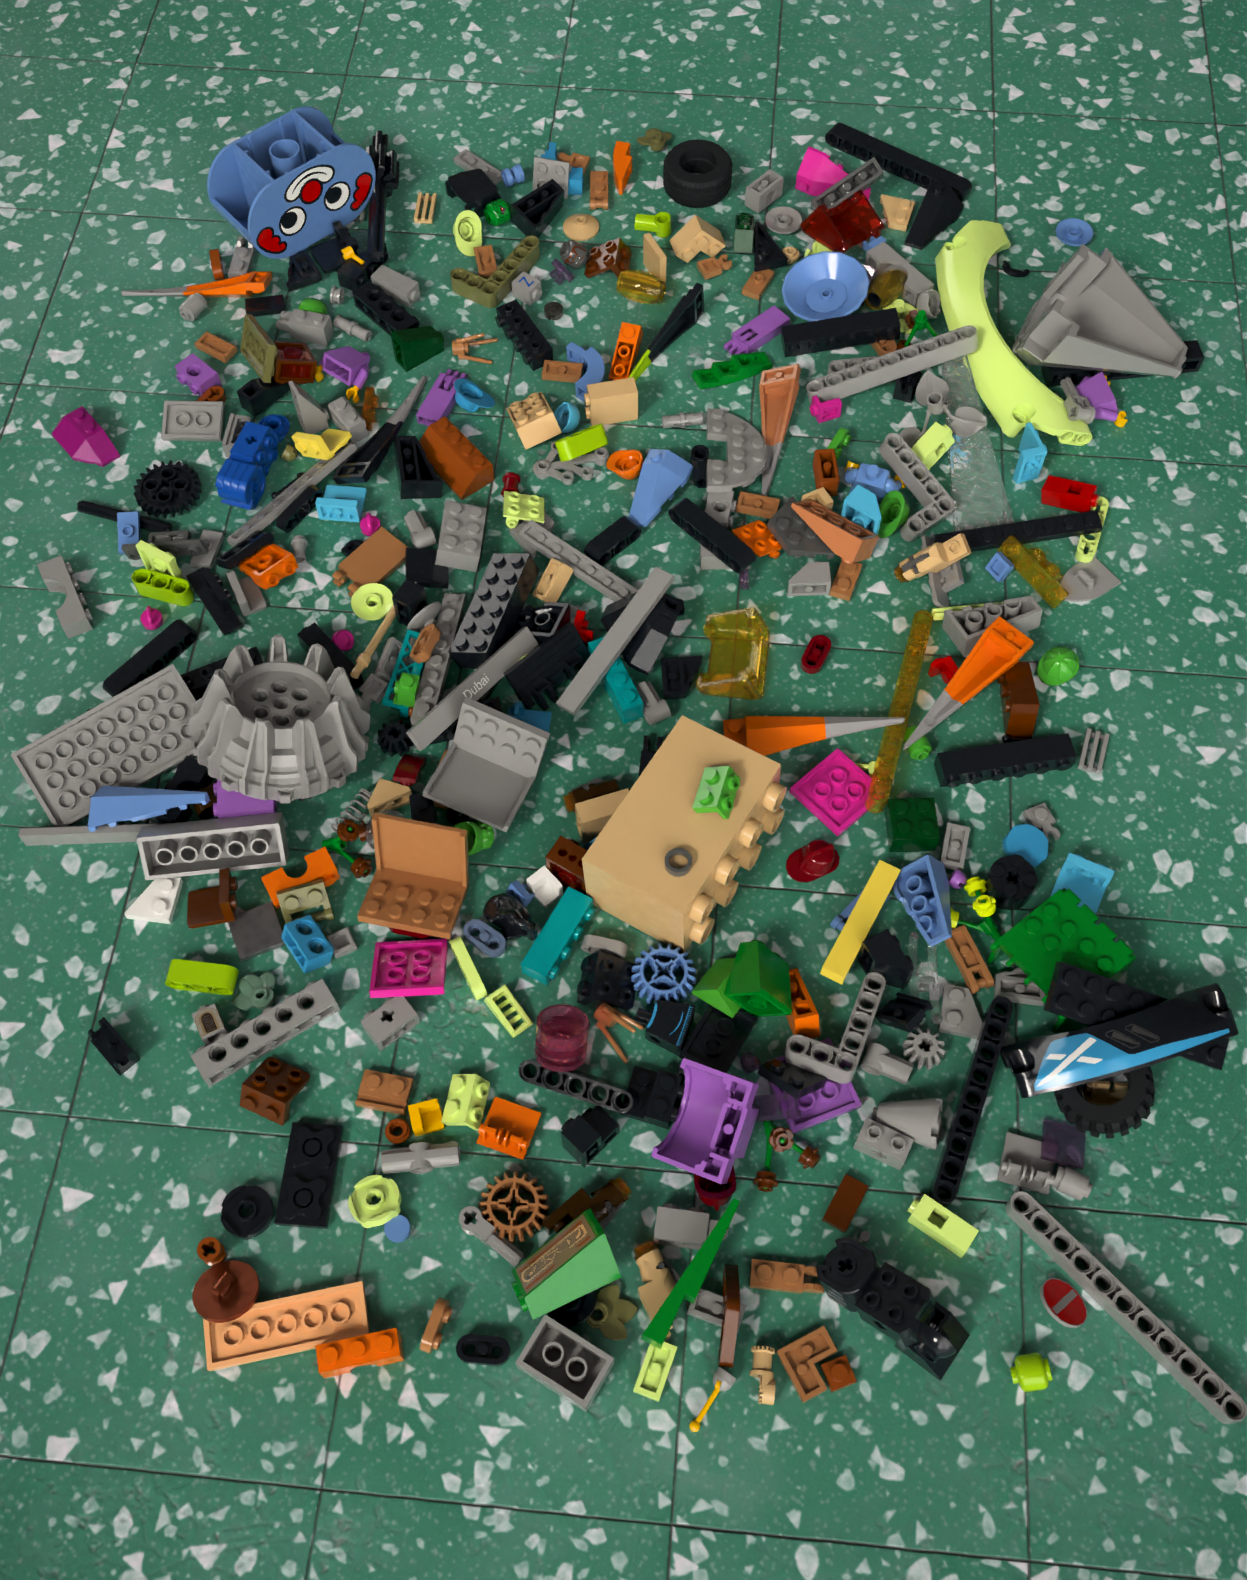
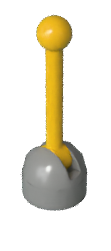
[689,1366,737,1432]

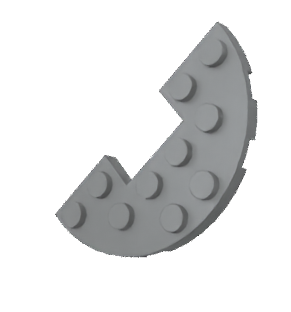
[706,408,768,493]

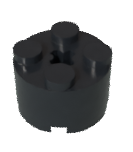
[985,855,1038,910]

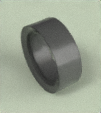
[665,848,692,877]

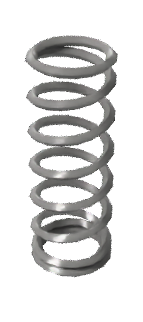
[331,788,372,833]

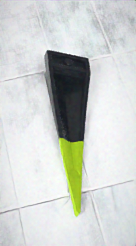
[628,283,704,381]

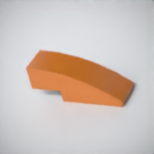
[613,141,632,195]

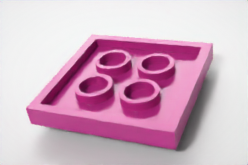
[789,748,887,837]
[369,939,448,998]

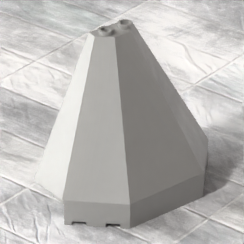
[1011,244,1188,379]

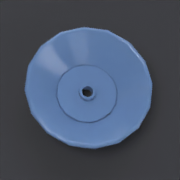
[781,251,870,322]

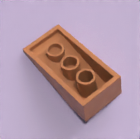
[791,499,879,564]

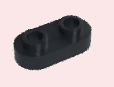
[456,1334,511,1366]

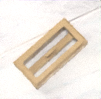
[414,193,437,224]

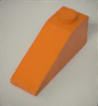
[786,968,820,1038]

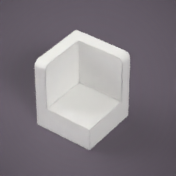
[526,866,563,908]

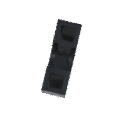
[156,756,214,823]

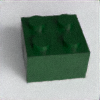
[884,797,940,852]

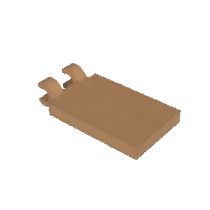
[332,527,409,597]

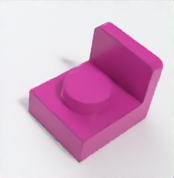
[809,396,842,423]

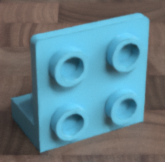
[1013,422,1047,484]
[315,485,367,523]

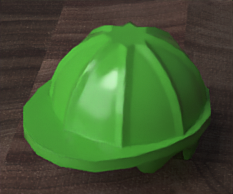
[1037,647,1079,686]

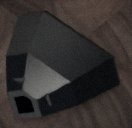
[600,592,683,676]

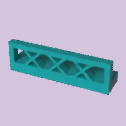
[382,630,426,719]

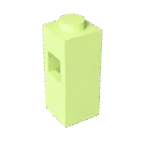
[905,422,955,470]
[907,1194,979,1258]

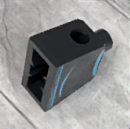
[634,1000,695,1056]

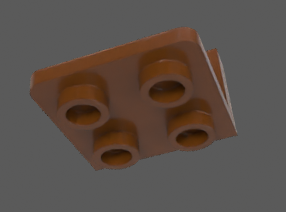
[584,237,632,281]
[187,868,238,929]
[239,1057,310,1126]

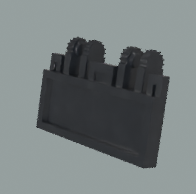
[503,622,591,711]

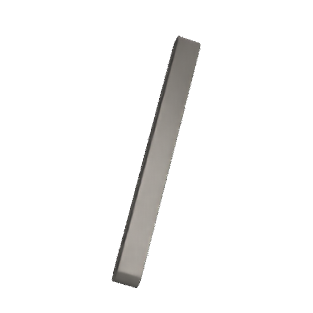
[1005,1191,1247,1425]

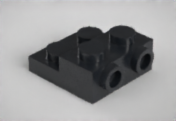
[620,1066,685,1129]

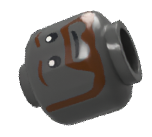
[559,240,588,269]

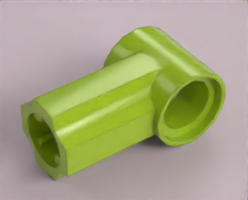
[634,212,672,238]

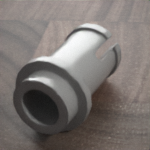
[291,535,308,563]

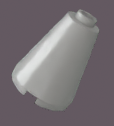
[872,1098,943,1150]

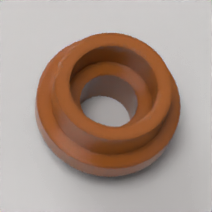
[385,1118,411,1144]

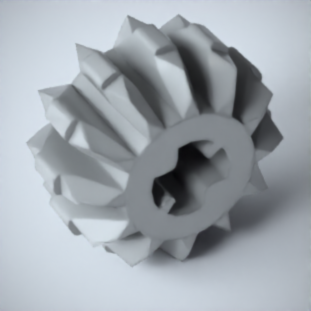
[902,1028,945,1071]

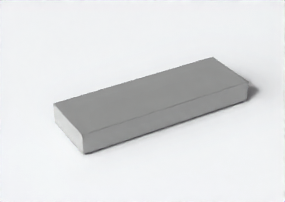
[453,149,503,185]

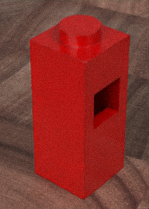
[1041,475,1099,513]

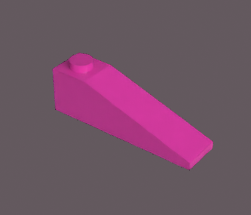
[795,146,871,205]

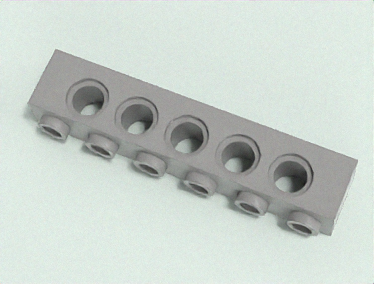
[191,979,340,1088]

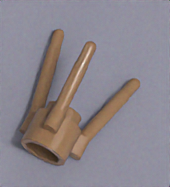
[452,333,498,364]
[594,1002,644,1063]

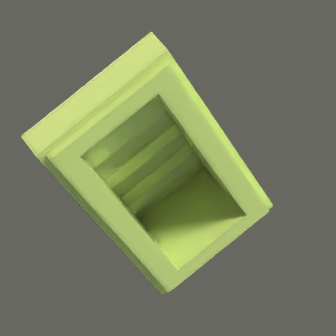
[484,985,533,1038]

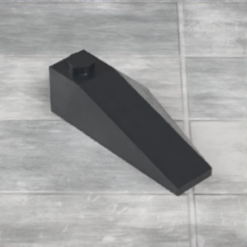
[904,180,964,250]
[510,602,571,649]

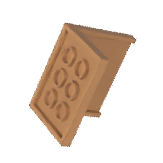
[357,813,469,939]

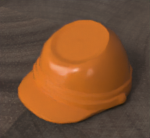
[606,450,644,480]

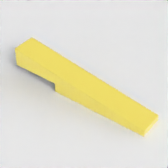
[820,860,901,985]

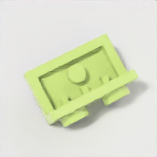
[441,1074,490,1130]

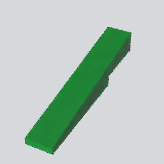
[641,1198,740,1349]

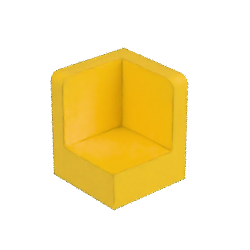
[408,1098,445,1137]

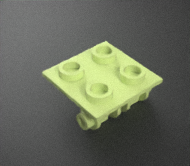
[503,491,544,528]

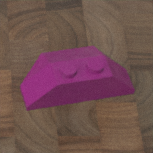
[52,406,120,467]

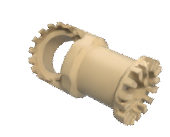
[749,1346,775,1405]

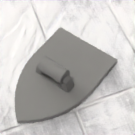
[1059,556,1121,602]

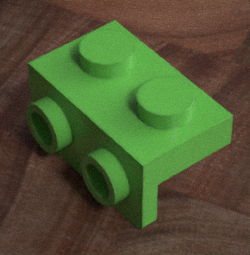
[692,766,740,819]

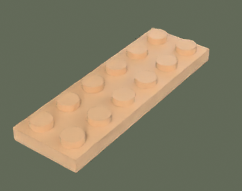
[203,1281,370,1371]

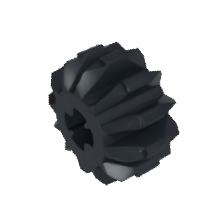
[377,719,414,757]

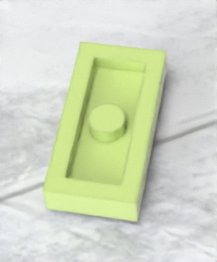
[633,1342,678,1402]

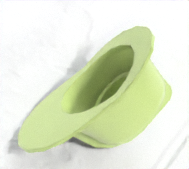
[453,210,482,256]

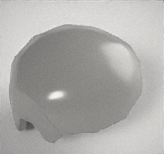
[916,289,941,319]

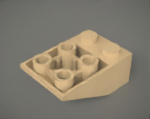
[506,392,562,450]

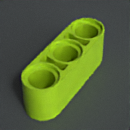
[555,423,609,462]
[132,568,194,606]
[165,959,239,995]

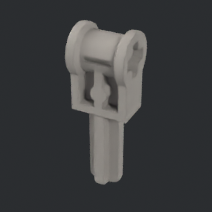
[1060,377,1096,424]
[459,1206,524,1267]

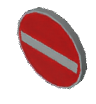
[1040,1278,1087,1328]

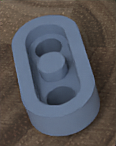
[463,919,506,958]

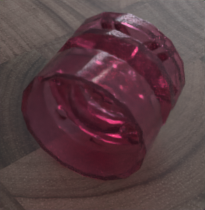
[535,1004,589,1072]

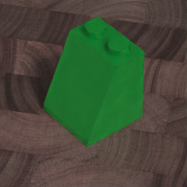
[724,940,792,1017]

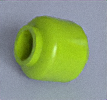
[1010,1352,1053,1392]

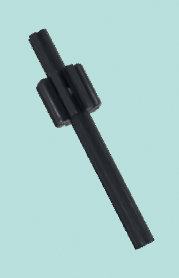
[366,131,400,262]

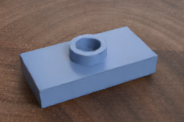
[117,511,141,555]

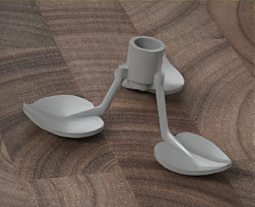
[899,370,987,448]

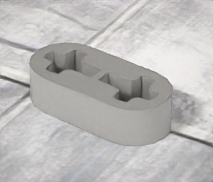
[581,935,628,960]

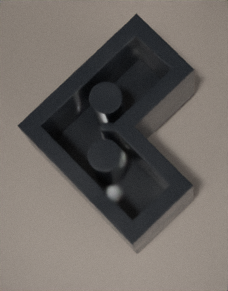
[561,1106,620,1168]

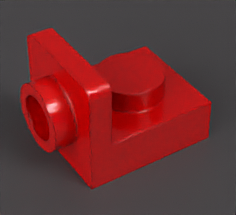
[573,610,593,646]
[928,656,959,684]

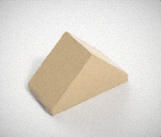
[367,778,412,818]

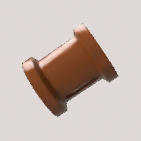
[197,1237,226,1266]

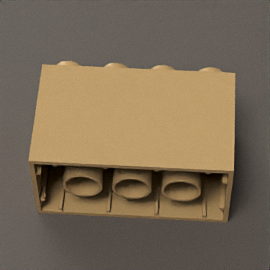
[582,715,787,953]

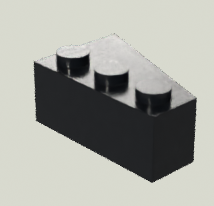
[510,179,565,238]
[394,436,443,499]

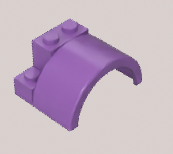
[651,1058,759,1184]

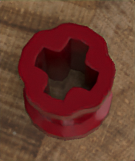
[501,472,521,497]

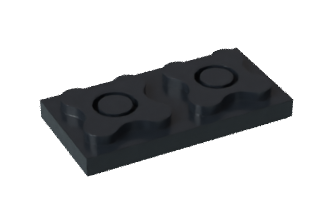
[274,1122,344,1229]

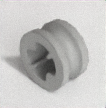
[330,286,345,305]

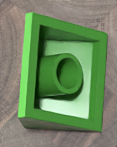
[692,958,741,1018]

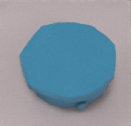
[1003,824,1048,868]

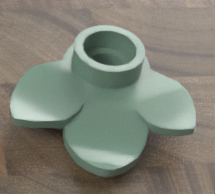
[232,971,276,1011]

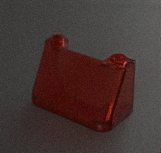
[799,190,885,253]

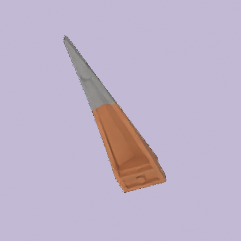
[759,364,801,496]

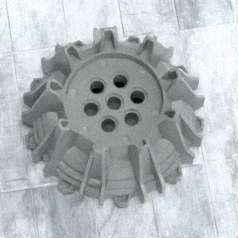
[189,635,370,804]

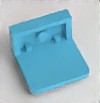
[1050,853,1115,914]

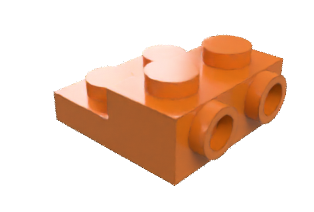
[238,543,298,590]

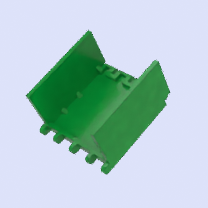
[986,888,1136,1033]

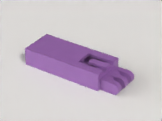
[723,305,790,355]
[416,369,467,426]

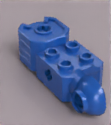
[215,414,290,510]

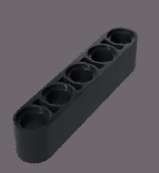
[668,498,756,573]
[102,619,198,697]
[518,1058,640,1113]

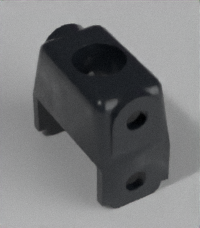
[445,168,501,218]

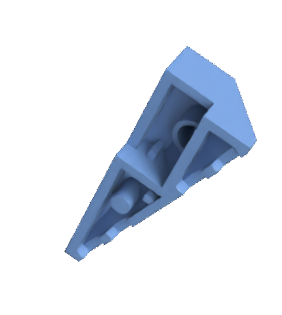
[88,786,210,832]

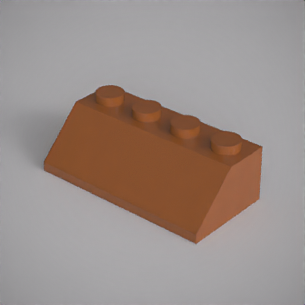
[419,416,494,500]

